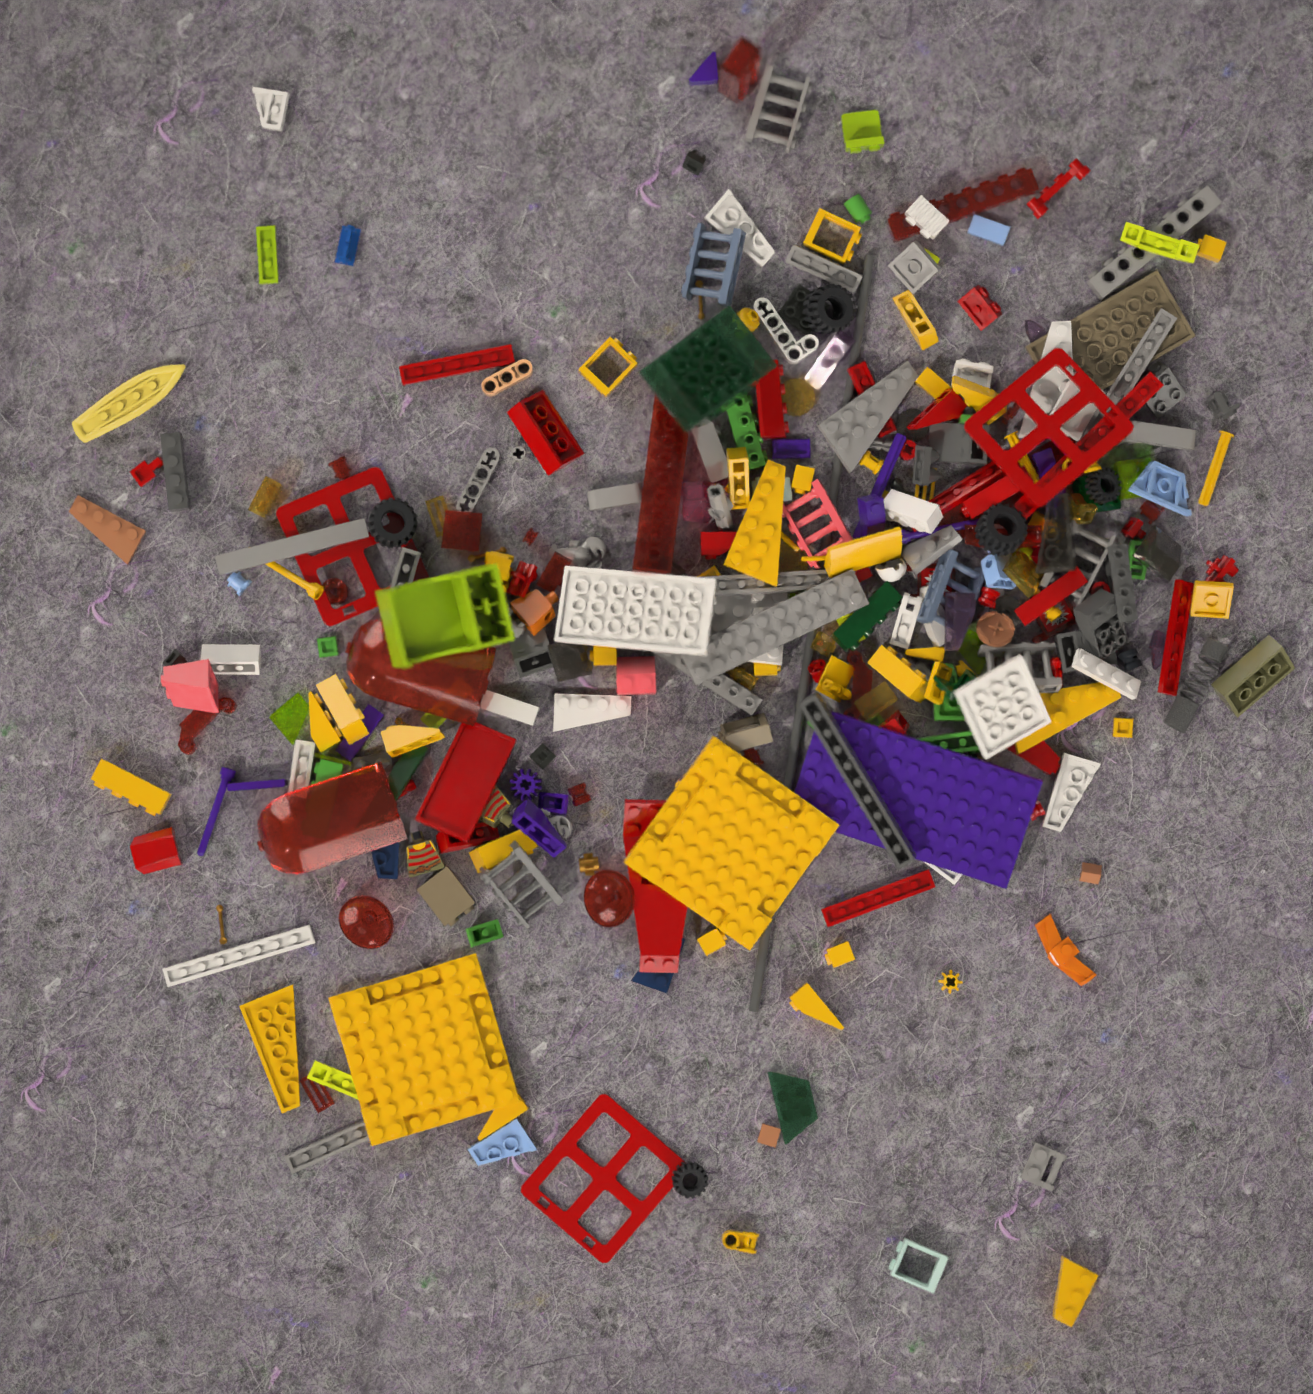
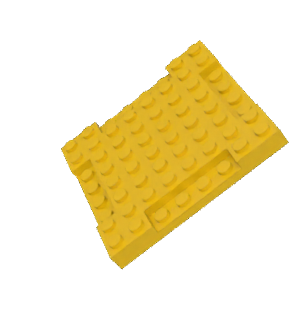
[624,736,839,950]
[328,953,520,1146]

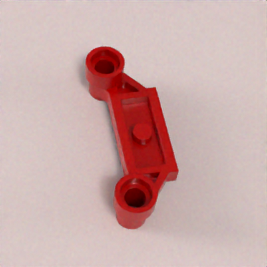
[1026,158,1091,219]

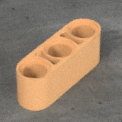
[481,359,533,397]

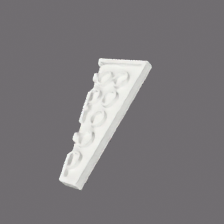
[1018,321,1073,439]

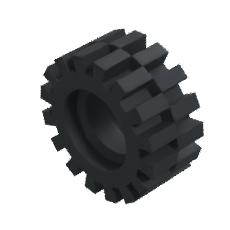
[1085,467,1122,504]
[672,1161,708,1199]

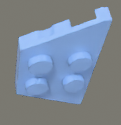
[1129,461,1192,517]

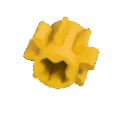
[938,970,962,994]

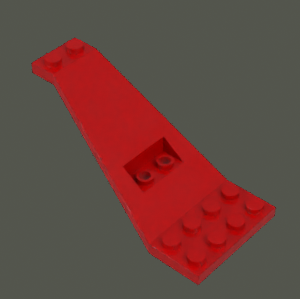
[623,799,688,973]

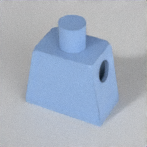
[981,550,1024,590]

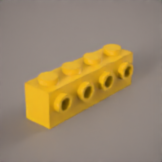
[91,759,172,816]

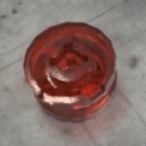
[322,578,348,606]

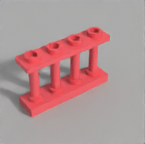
[782,479,853,570]

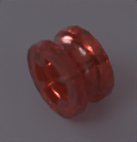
[522,527,539,547]

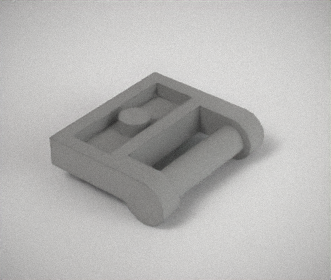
[1020,1142,1067,1191]

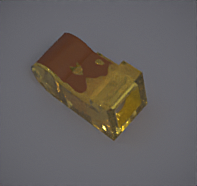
[1061,493,1098,524]

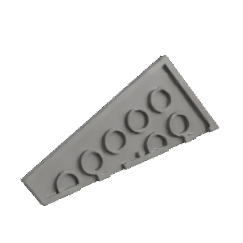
[817,361,919,473]

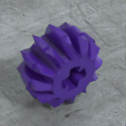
[510,769,542,801]

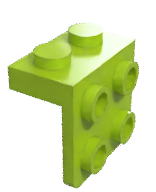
[841,110,884,154]

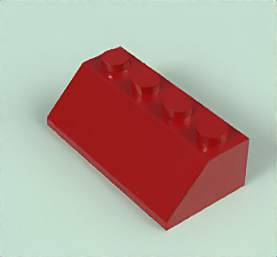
[753,359,789,440]
[507,390,585,476]

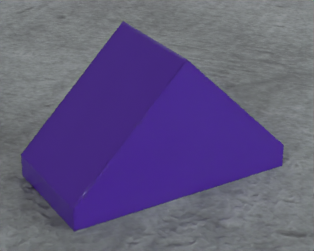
[688,51,718,86]
[538,792,569,814]

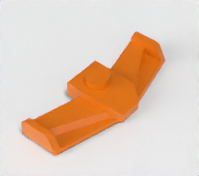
[1035,913,1097,986]

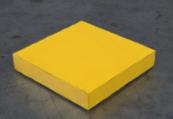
[1190,580,1234,619]

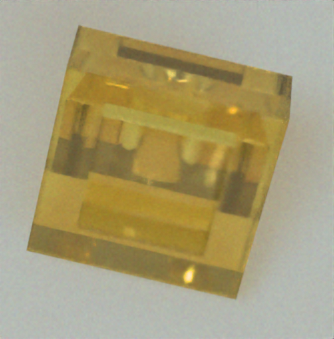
[810,631,837,657]

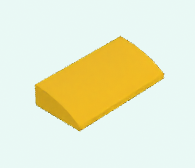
[824,526,902,578]

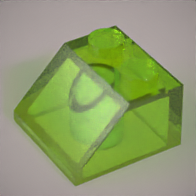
[1113,458,1152,501]

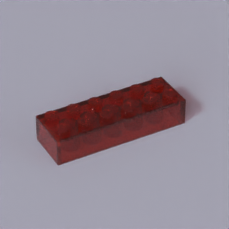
[718,36,762,104]

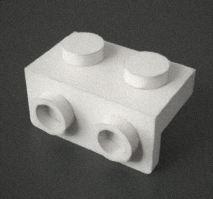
[951,359,994,388]

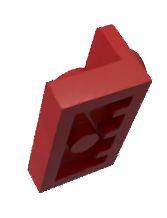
[957,285,1003,331]

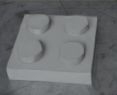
[888,240,941,294]

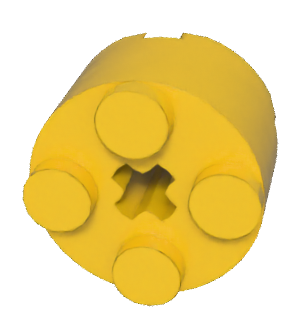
[484,551,514,593]

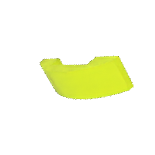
[1120,222,1199,263]
[307,1060,359,1100]

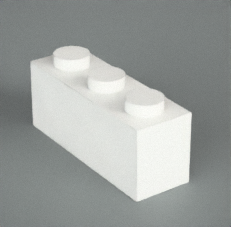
[884,489,943,534]
[200,644,261,675]

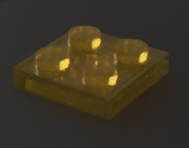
[1002,548,1044,598]

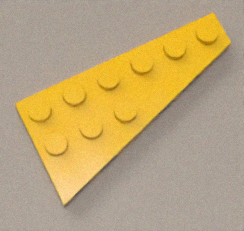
[724,460,786,587]
[1015,682,1121,755]
[239,984,301,1113]

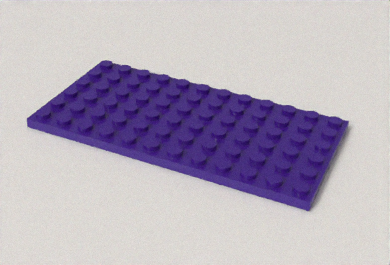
[794,710,1043,889]

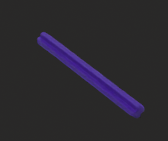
[852,433,906,539]

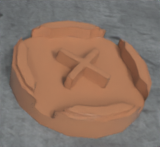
[976,611,1015,647]

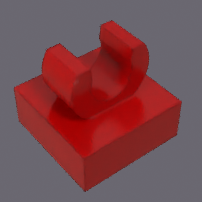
[1120,517,1146,539]

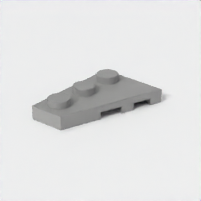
[901,525,962,575]

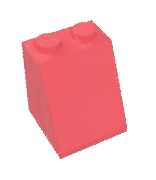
[617,656,656,696]
[161,659,219,713]

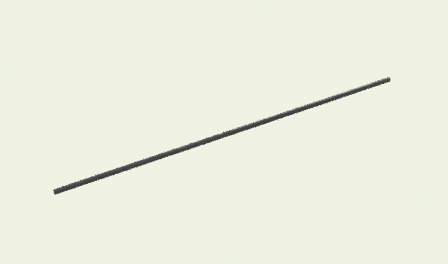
[749,255,875,1012]

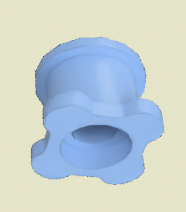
[227,571,251,596]

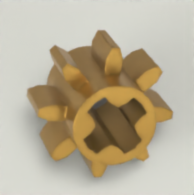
[579,853,599,876]

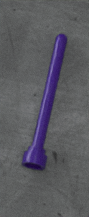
[901,518,980,545]
[197,766,236,856]

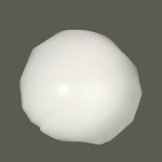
[875,559,907,582]

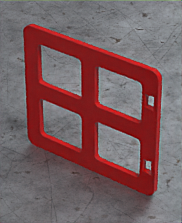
[964,348,1134,507]
[276,467,429,627]
[521,1094,686,1263]

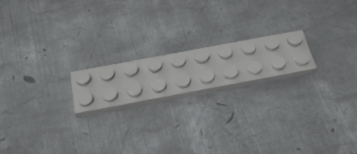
[680,569,869,686]

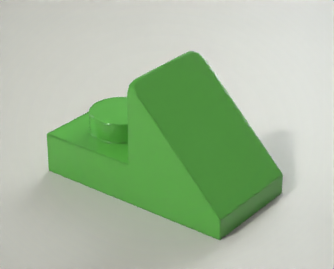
[466,919,503,947]

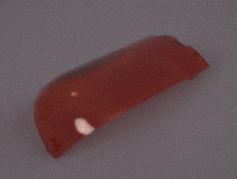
[345,619,496,726]
[257,762,407,874]

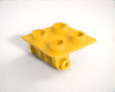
[815,655,855,703]

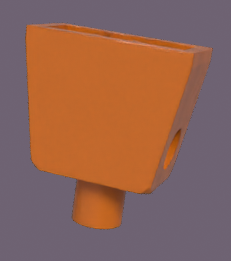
[510,589,559,636]

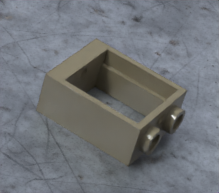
[718,713,773,752]

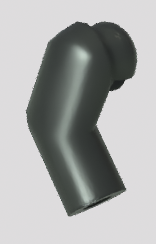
[890,478,915,497]

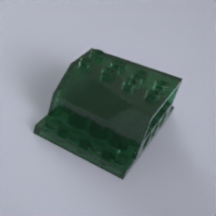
[638,305,777,433]

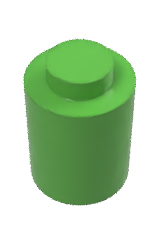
[844,194,872,224]

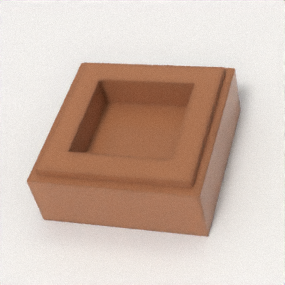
[757,1123,781,1147]

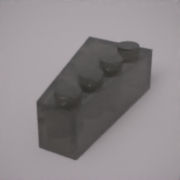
[1035,493,1077,574]

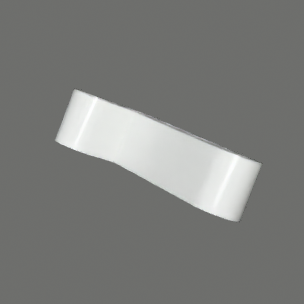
[753,297,819,364]

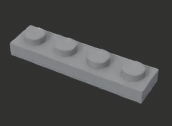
[785,244,863,293]

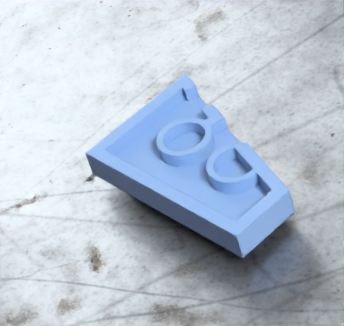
[467,1117,537,1166]

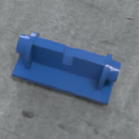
[335,225,361,266]

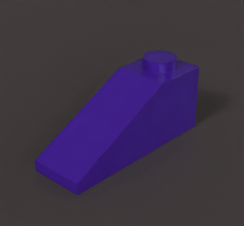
[857,494,886,537]
[511,799,567,858]

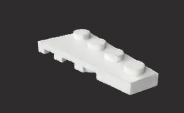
[704,189,775,268]
[553,693,631,732]
[1042,753,1101,832]

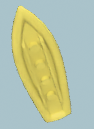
[72,364,186,443]

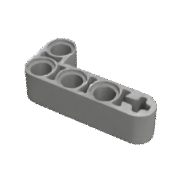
[1120,421,1196,450]

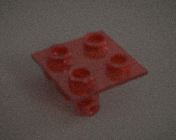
[441,510,483,552]

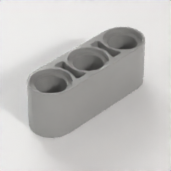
[587,483,645,511]

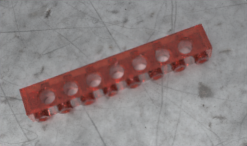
[886,167,1039,243]

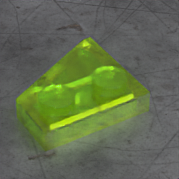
[952,628,986,675]
[269,692,309,745]

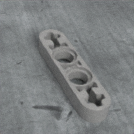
[456,448,500,516]

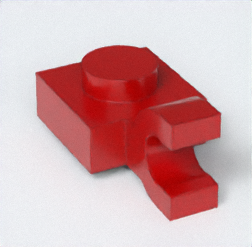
[130,457,163,487]

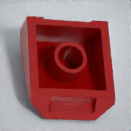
[130,827,183,874]

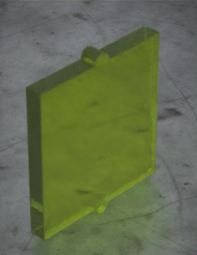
[314,753,351,766]

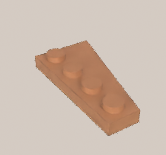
[69,495,146,565]

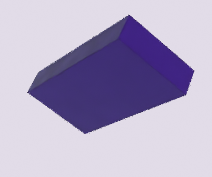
[772,439,811,459]

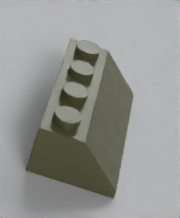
[1211,635,1295,718]

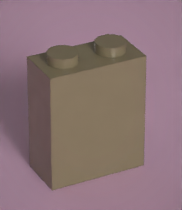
[417,866,476,927]

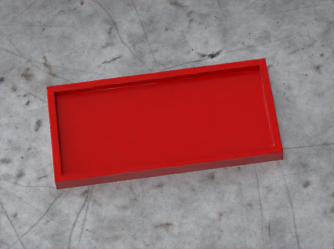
[415,717,517,843]

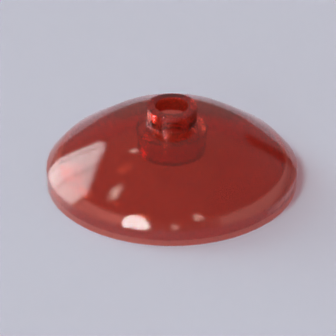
[584,869,635,927]
[339,895,394,949]

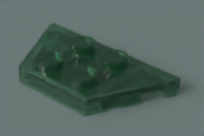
[767,1071,818,1145]

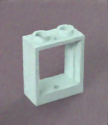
[888,1237,949,1293]

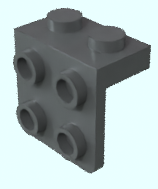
[1134,361,1186,418]

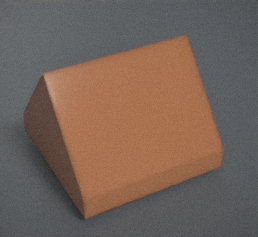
[1079,862,1102,884]

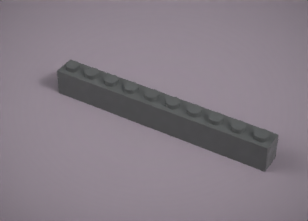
[799,691,917,870]

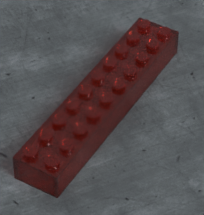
[632,383,694,575]

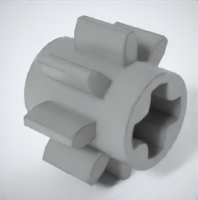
[507,442,531,467]

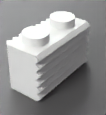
[904,195,949,240]

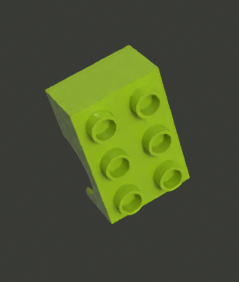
[375,564,515,668]

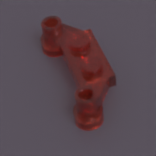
[843,651,873,719]
[178,697,237,755]

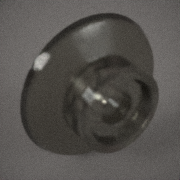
[895,408,930,442]
[989,596,1021,627]

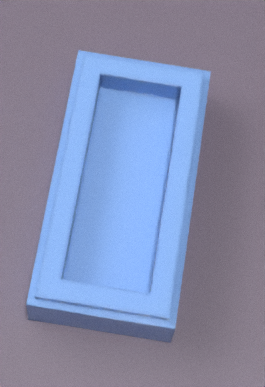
[967,214,1010,246]

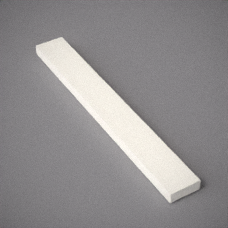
[162,925,316,987]

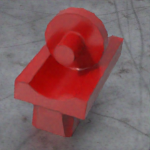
[1205,555,1239,582]
[506,561,538,598]

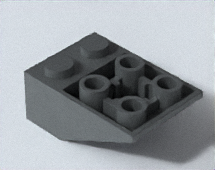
[929,423,990,466]
[1073,589,1128,660]
[508,619,557,679]
[1054,630,1118,673]

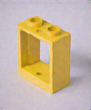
[803,208,862,265]
[578,337,638,398]

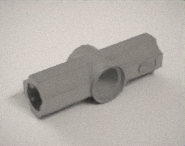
[707,484,734,532]

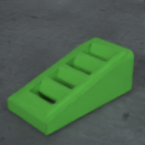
[1128,538,1151,580]

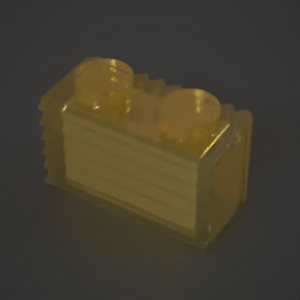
[248,476,284,519]

